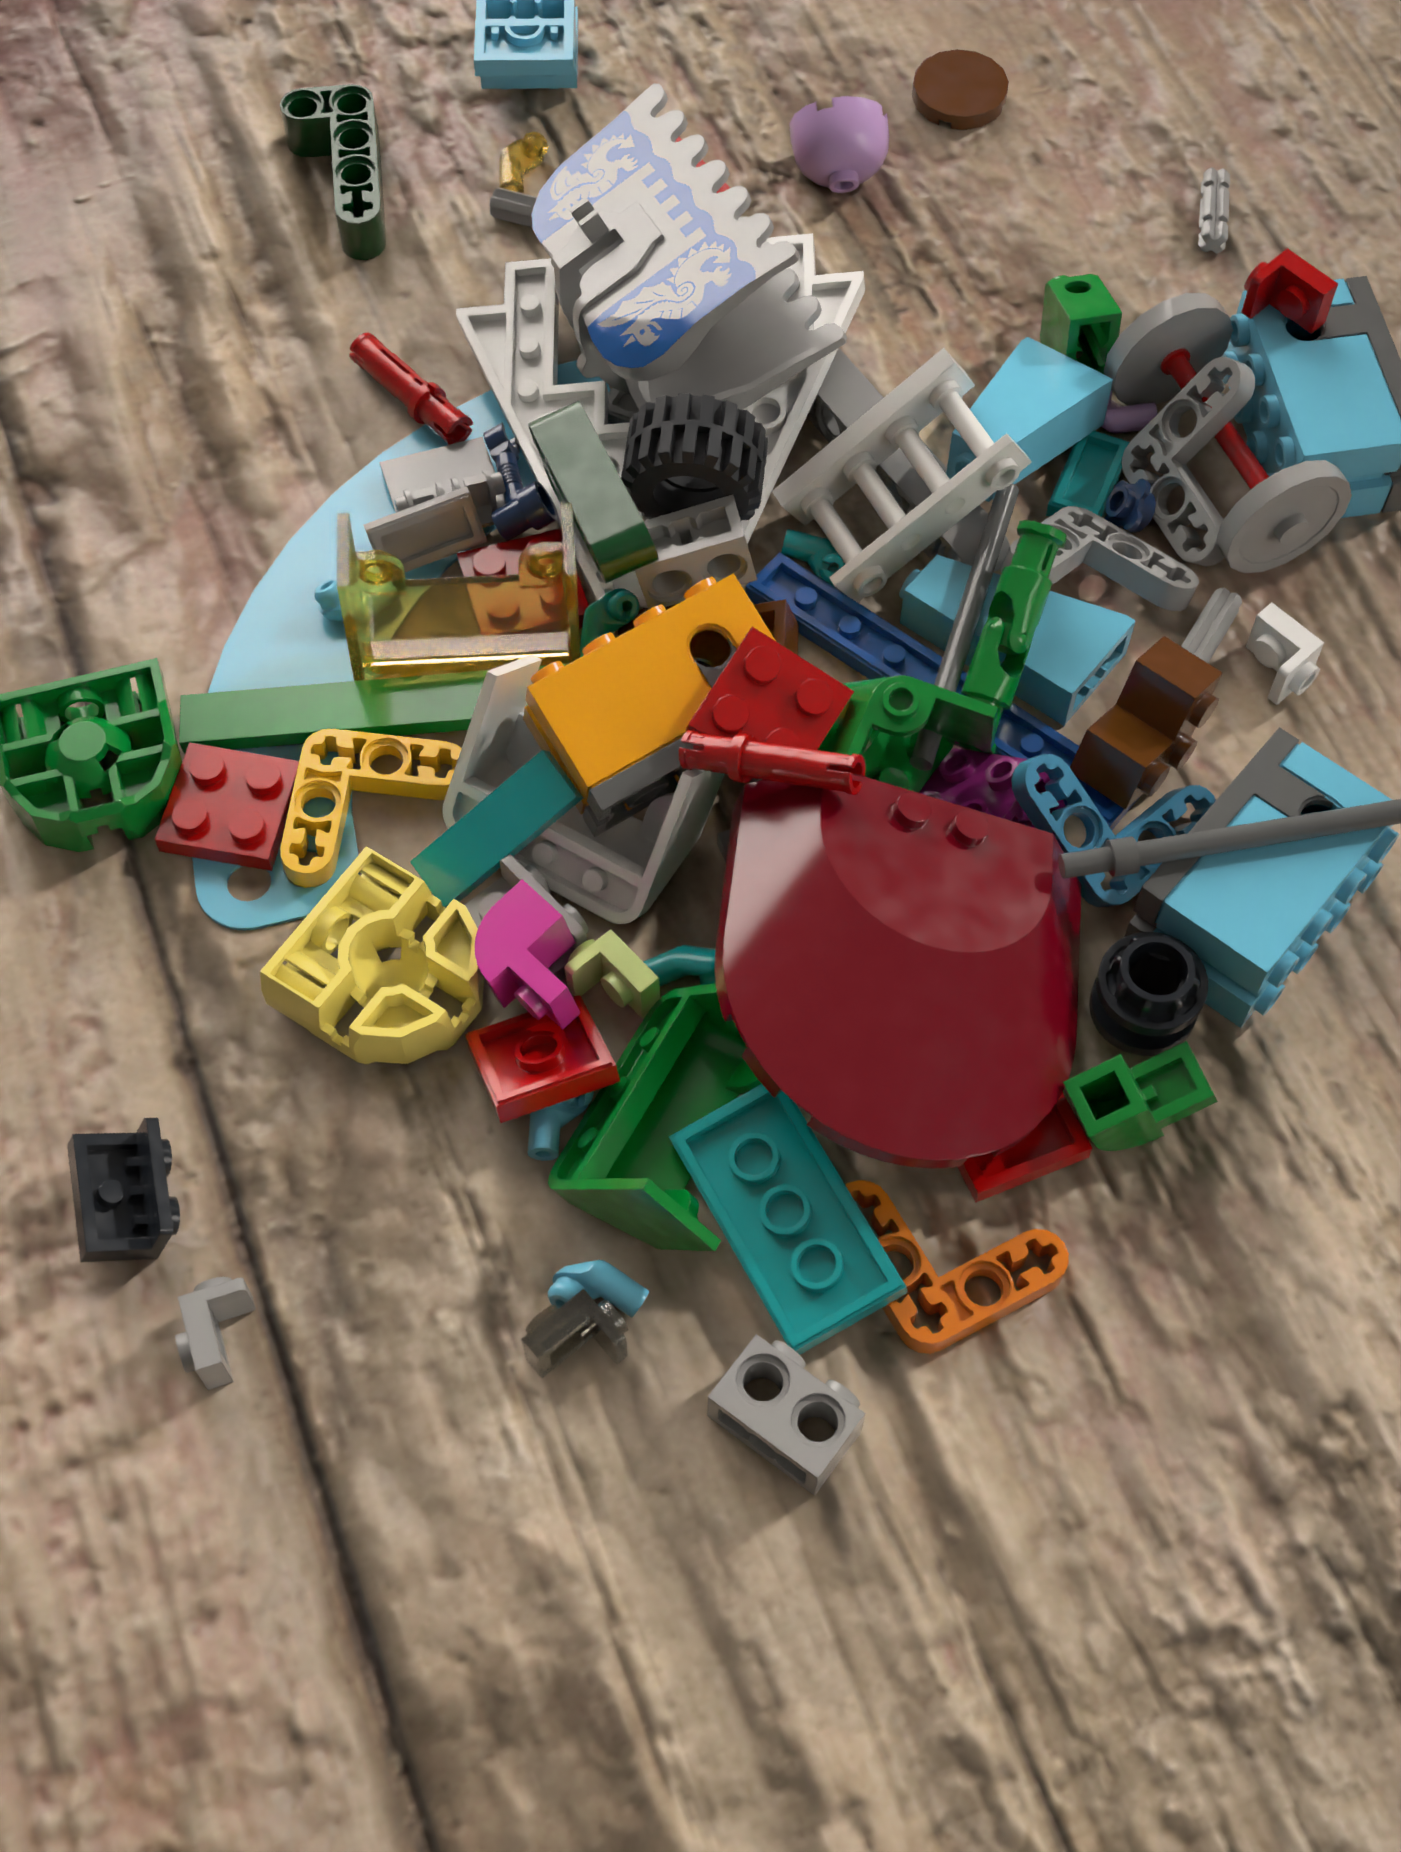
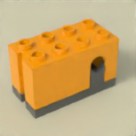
[523,573,776,837]

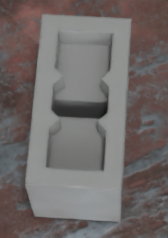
[635,495,757,610]
[707,1334,866,1496]

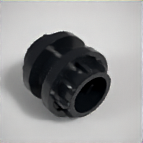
[1089,932,1208,1056]

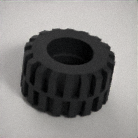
[621,393,768,521]

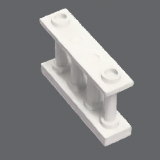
[772,348,1032,602]

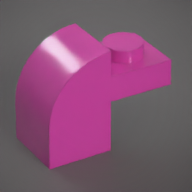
[475,879,580,1030]

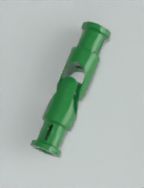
[946,520,1067,754]

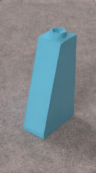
[946,337,1113,502]
[899,555,1136,726]

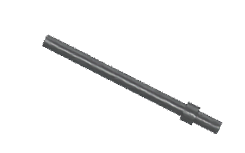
[910,484,1019,771]
[1058,799,1401,879]

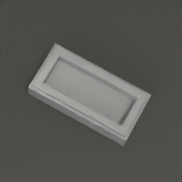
[363,486,487,578]

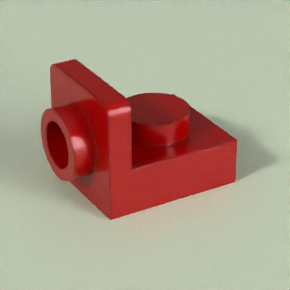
[1241,248,1338,334]

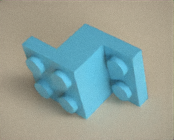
[474,0,578,90]

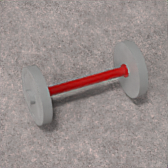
[1104,293,1352,573]

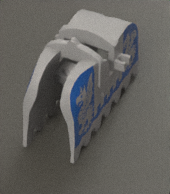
[531,83,847,410]

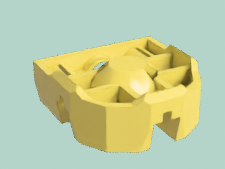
[260,846,485,1064]

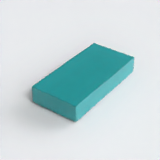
[1046,431,1130,518]

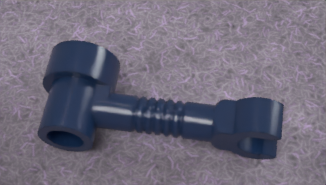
[483,422,558,541]

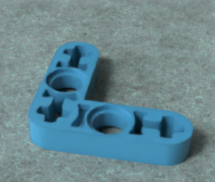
[1011,754,1216,907]

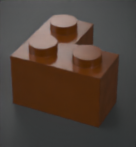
[1070,636,1223,810]

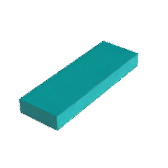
[410,750,584,908]

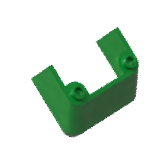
[818,675,998,756]
[548,983,761,1251]

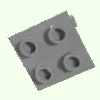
[379,437,505,528]

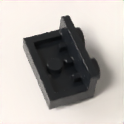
[67,1117,180,1262]

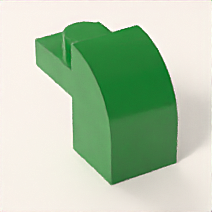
[1063,1041,1218,1151]

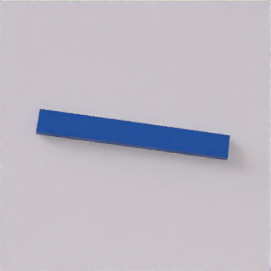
[745,552,1140,830]

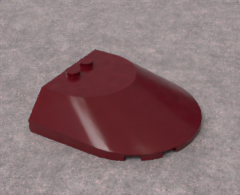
[715,775,1082,1169]

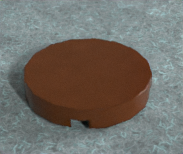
[912,49,1009,130]

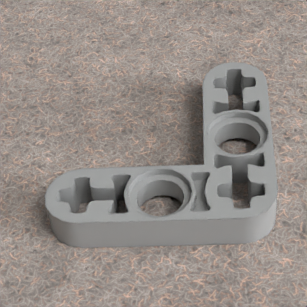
[1122,357,1255,566]
[1000,506,1199,611]

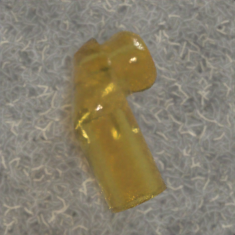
[499,131,548,193]

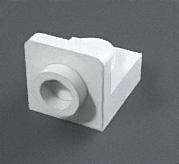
[1246,602,1324,705]

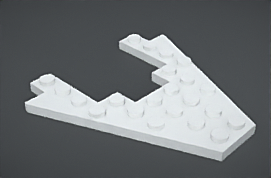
[456,233,865,609]

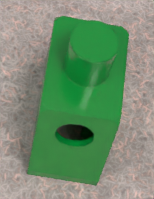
[1040,274,1122,374]

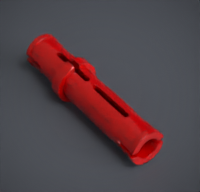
[349,332,473,445]
[679,730,866,795]

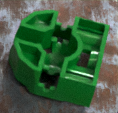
[0,658,182,853]

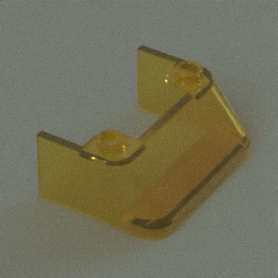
[337,502,580,681]

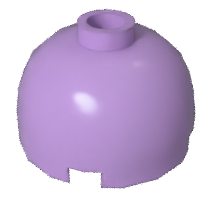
[789,96,889,193]

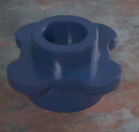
[1104,479,1156,533]

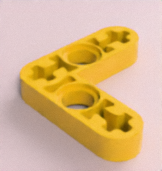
[280,729,462,888]

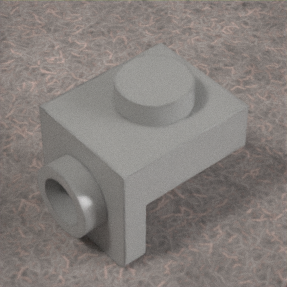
[175,1277,256,1390]

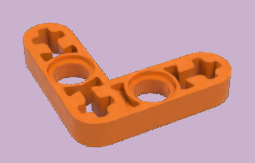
[845,1180,1069,1354]

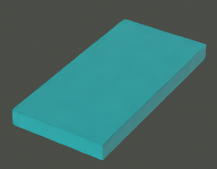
[669,1084,908,1355]

